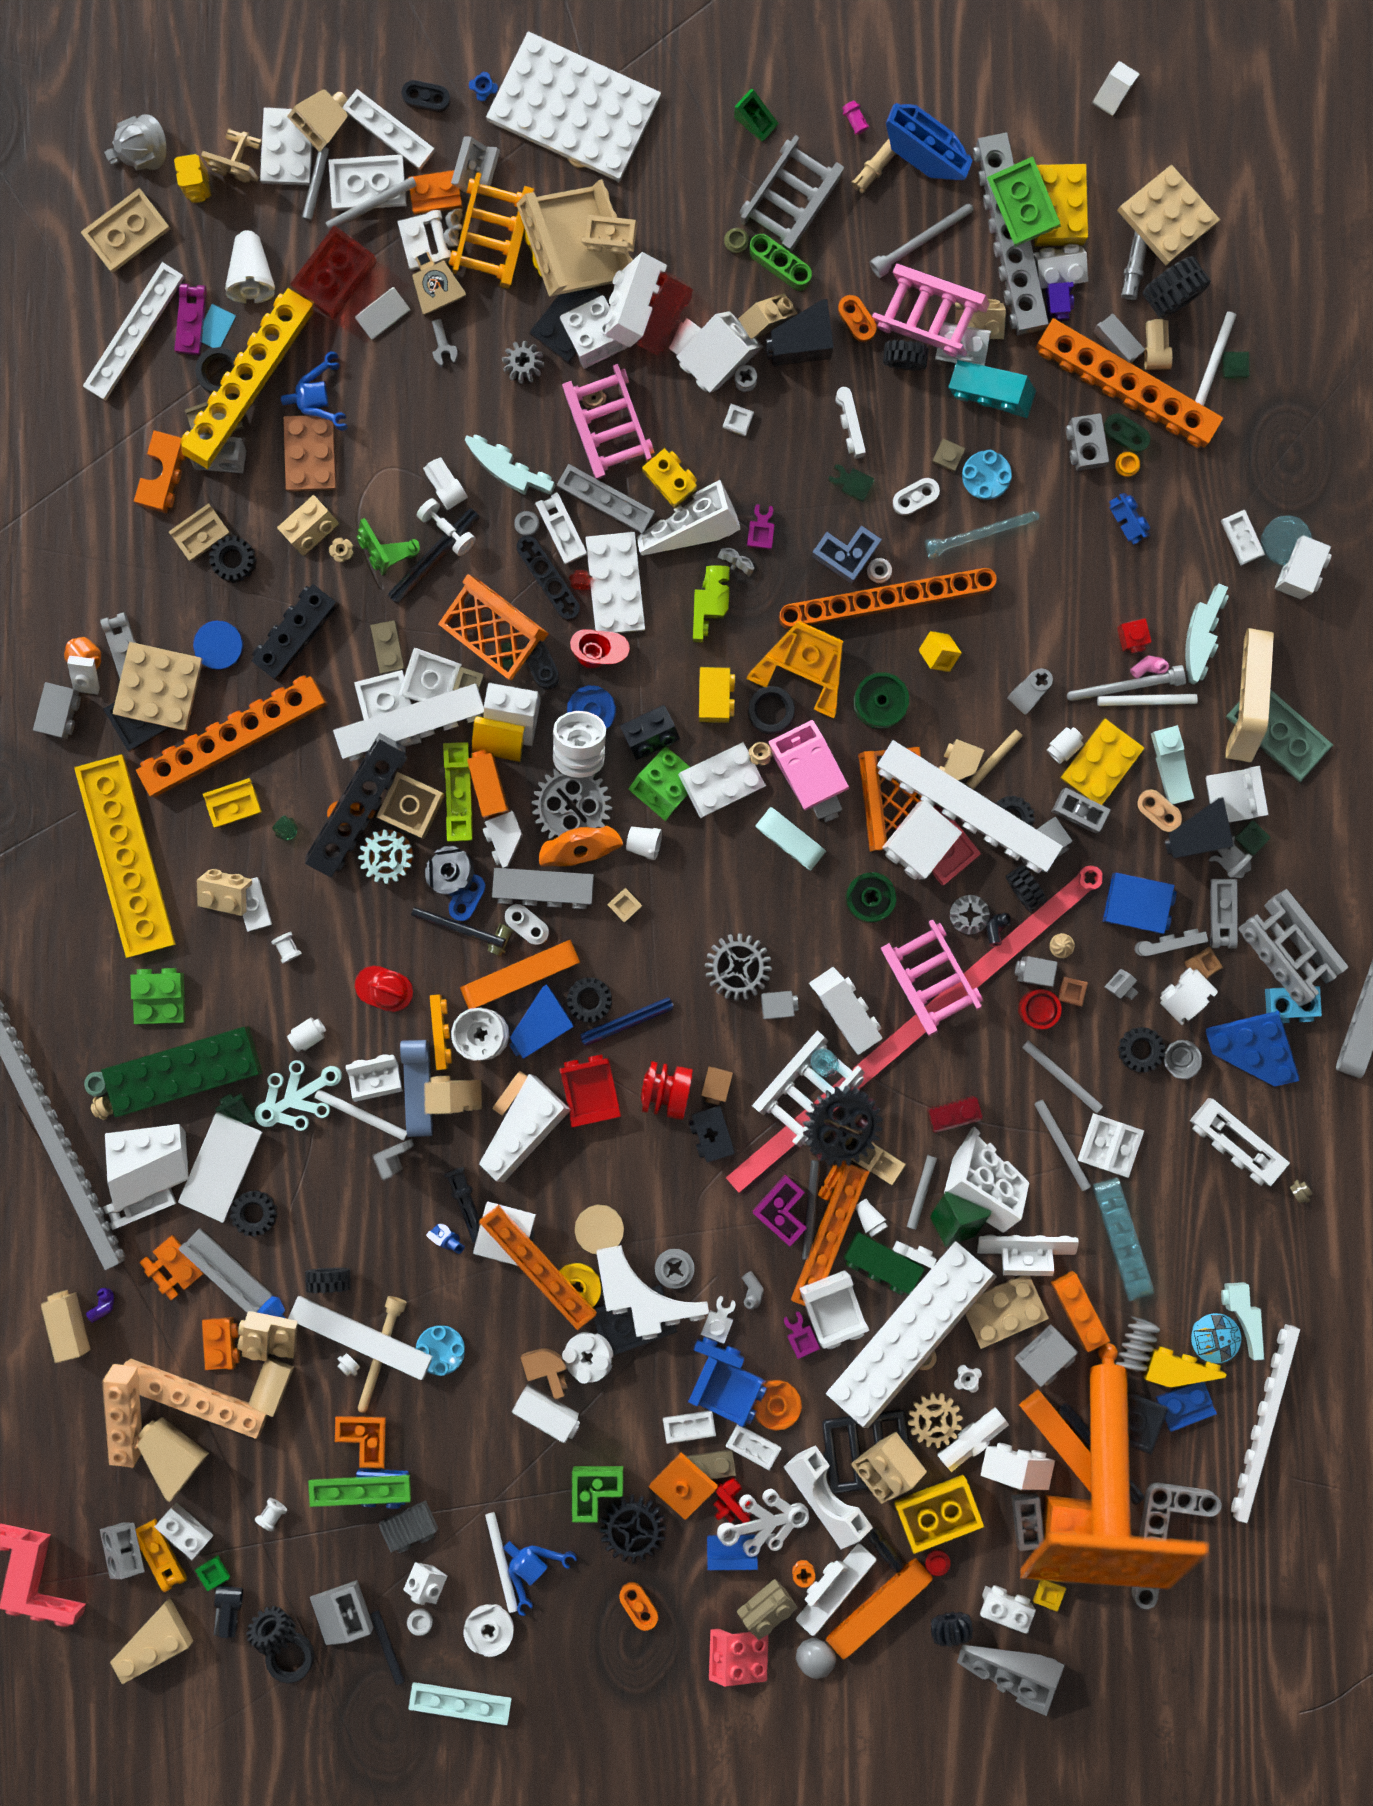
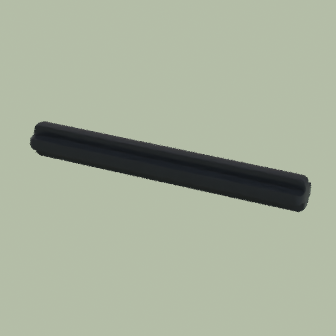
[388,508,480,604]
[1057,1403,1145,1505]

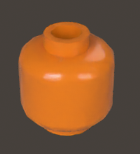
[64,637,101,669]

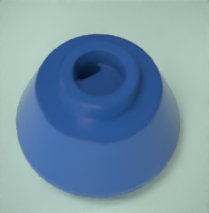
[256,1296,286,1318]

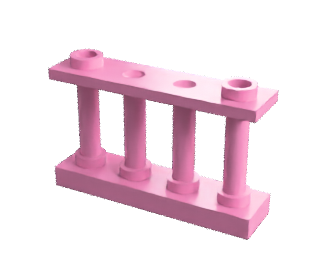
[872,264,990,357]
[562,364,654,480]
[881,920,983,1037]

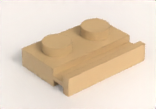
[169,503,231,562]

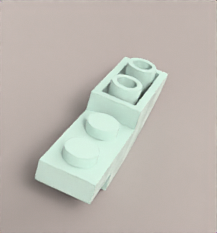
[465,435,555,495]
[1185,584,1229,684]

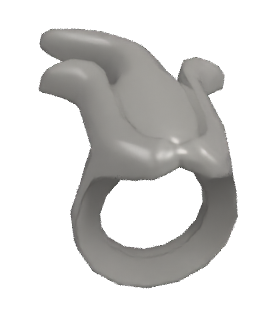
[1209,836,1252,878]

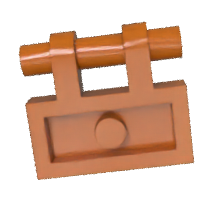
[139,1235,204,1300]

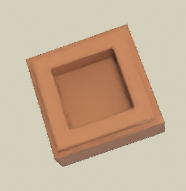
[1058,977,1088,1007]

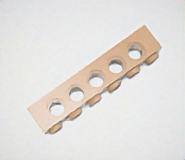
[124,1359,268,1439]

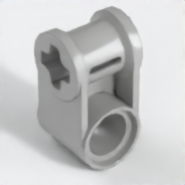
[1007,668,1053,715]

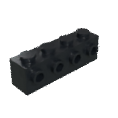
[251,584,339,682]

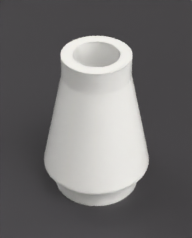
[669,318,701,355]
[855,1199,888,1237]

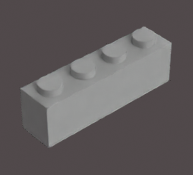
[492,868,594,909]

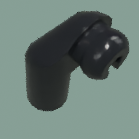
[987,912,1011,947]

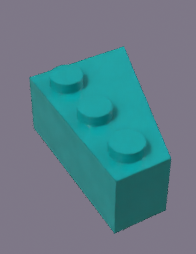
[948,360,1036,418]

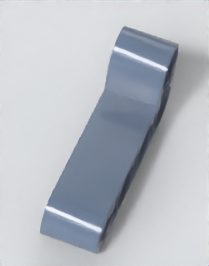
[400,1039,433,1137]

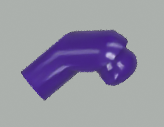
[86,1288,114,1323]

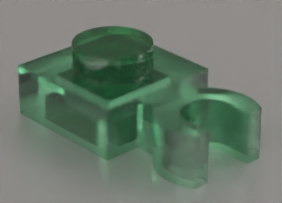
[828,464,875,502]

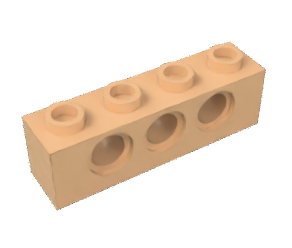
[103,1364,142,1468]

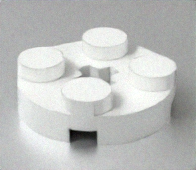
[562,1332,613,1383]
[464,1604,514,1657]

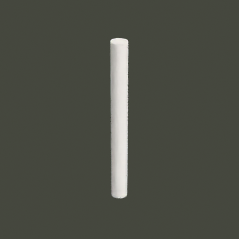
[1195,312,1236,406]
[1097,694,1197,706]
[315,1089,407,1140]
[485,1512,518,1613]

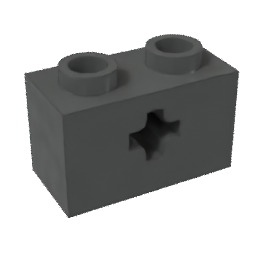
[1011,1493,1044,1551]

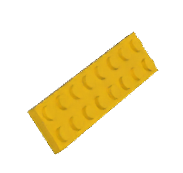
[74,754,176,958]

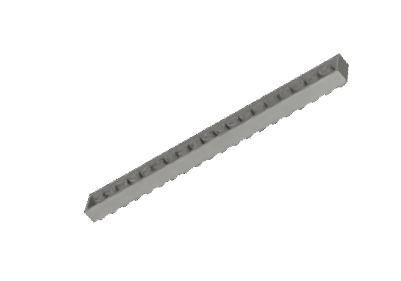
[0,1000,125,1270]

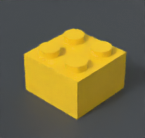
[699,667,735,723]

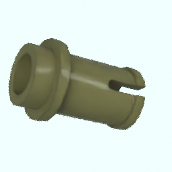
[487,923,514,957]

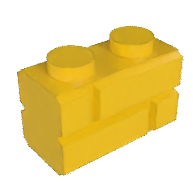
[174,154,211,203]

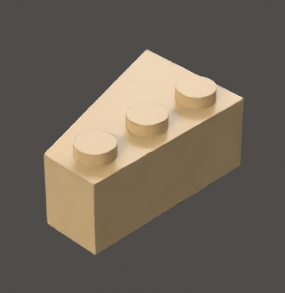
[110,1597,194,1684]

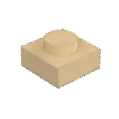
[607,888,642,923]

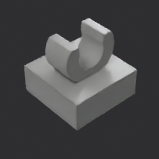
[1105,969,1138,1000]

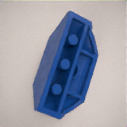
[886,103,973,180]

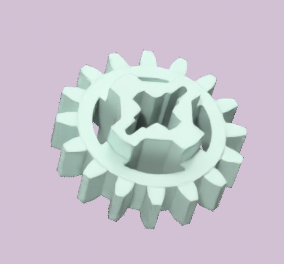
[358,830,413,884]

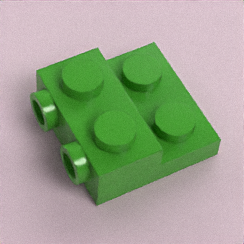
[130,968,185,1024]

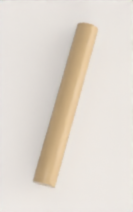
[966,729,1023,790]

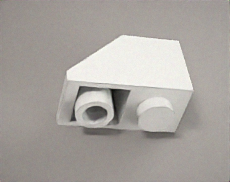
[483,811,523,868]

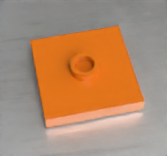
[648,1453,718,1520]

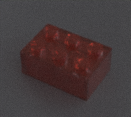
[290,225,377,320]

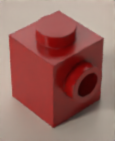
[1117,618,1151,653]

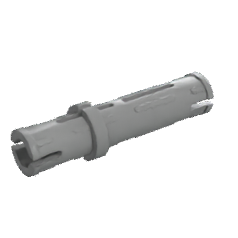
[1121,231,1147,300]

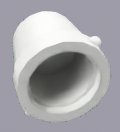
[626,827,662,860]

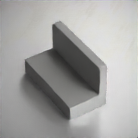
[1093,313,1145,363]

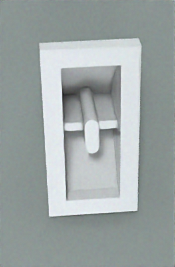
[1092,61,1139,116]

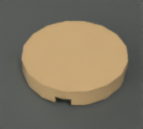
[575,1204,624,1254]

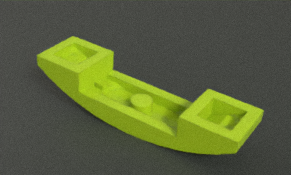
[443,742,472,842]

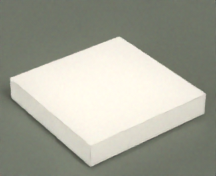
[399,648,462,702]

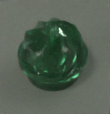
[272,815,298,840]

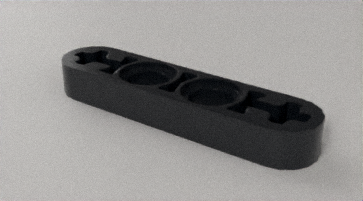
[517,536,580,620]

